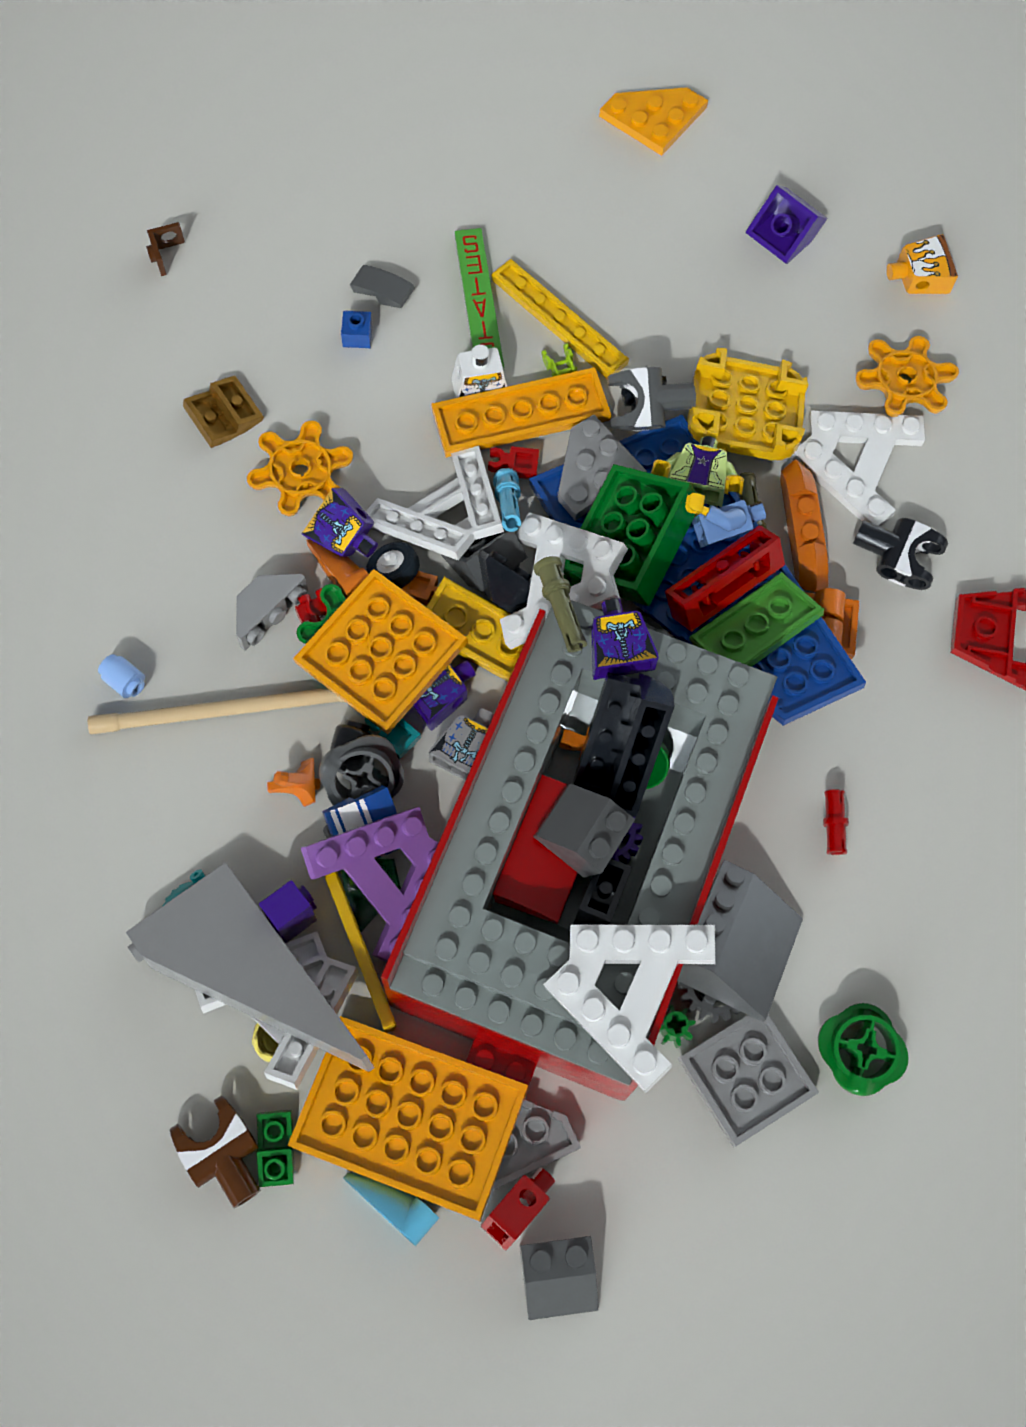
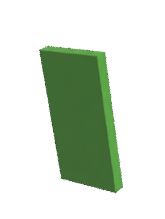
[689,572,824,667]

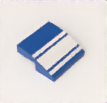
[322,785,400,860]

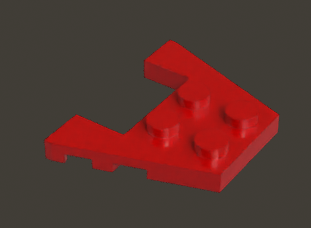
[950,588,1026,691]

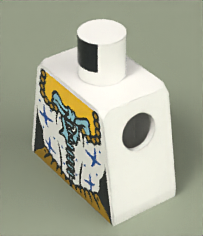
[451,345,507,398]

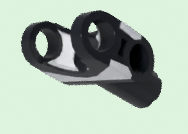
[853,518,948,590]

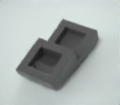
[350,265,415,308]

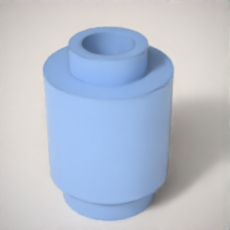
[98,654,145,698]

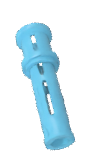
[493,468,521,532]

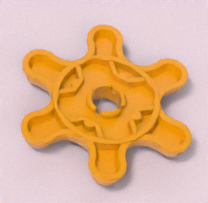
[856,336,959,417]
[247,421,353,517]

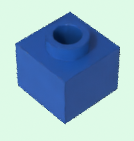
[341,311,372,349]

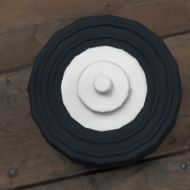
[366,542,420,588]

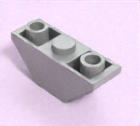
[236,574,308,651]

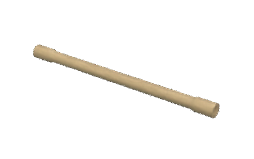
[87,688,345,734]

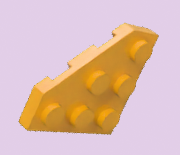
[599,87,708,156]

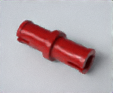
[823,789,849,855]

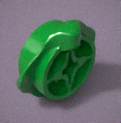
[818,1003,909,1096]

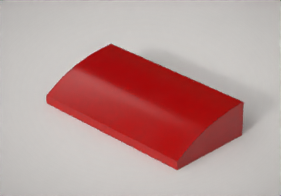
[493,775,578,924]

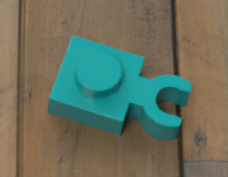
[364,718,421,760]

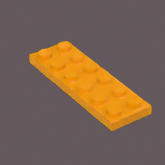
[431,367,611,458]

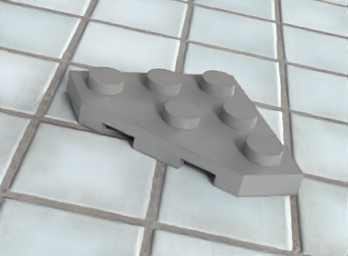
[558,415,646,521]
[492,1100,581,1191]

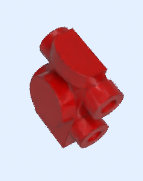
[295,588,327,623]

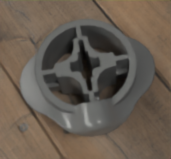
[319,735,404,806]

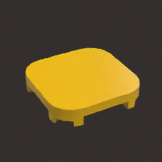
[687,348,808,460]

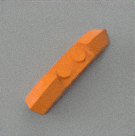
[780,459,828,592]

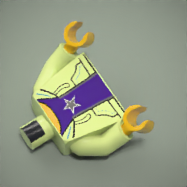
[651,436,744,507]

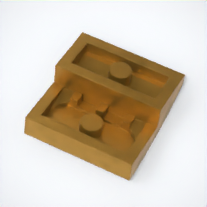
[183,375,264,448]

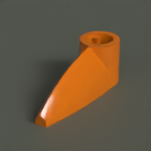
[306,539,369,599]

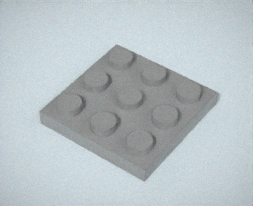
[678,1015,819,1148]

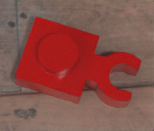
[488,446,540,479]

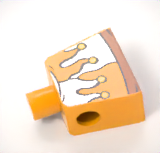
[886,234,958,294]

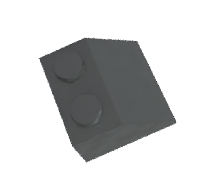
[441,528,528,591]
[533,783,635,877]
[519,1236,598,1320]

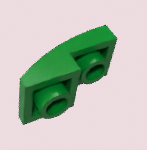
[256,1110,294,1187]

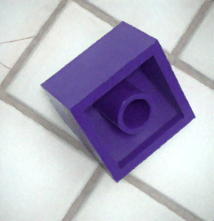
[745,185,828,264]

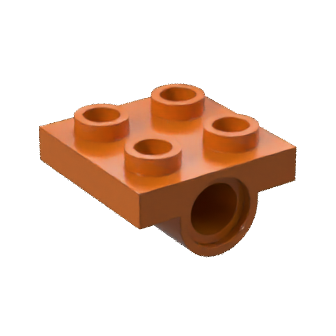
[805,588,859,659]

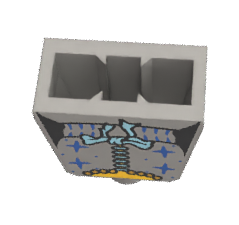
[429,708,494,780]

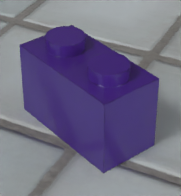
[259,880,317,943]

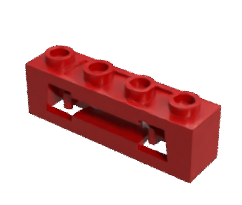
[665,525,785,632]

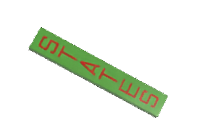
[455,228,504,370]

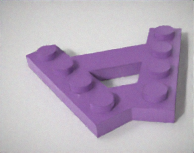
[301,807,438,963]

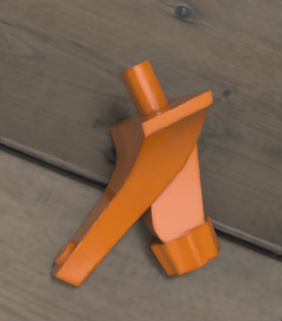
[267,758,320,807]

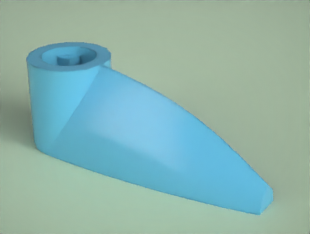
[343,1172,439,1246]

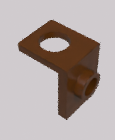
[146,222,185,276]

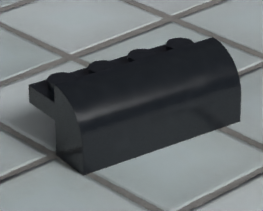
[572,672,675,817]

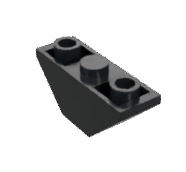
[478,549,532,614]

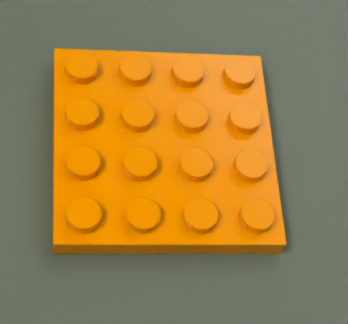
[293,569,468,734]

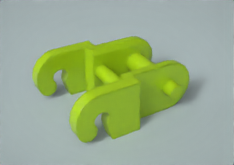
[541,343,577,377]

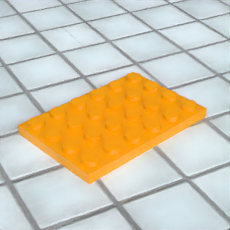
[287,1016,529,1222]

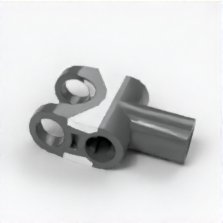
[607,367,696,431]

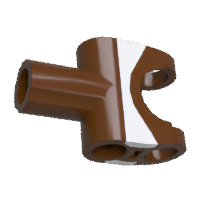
[169,1095,261,1208]

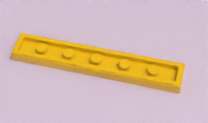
[491,259,629,379]
[324,871,397,1033]

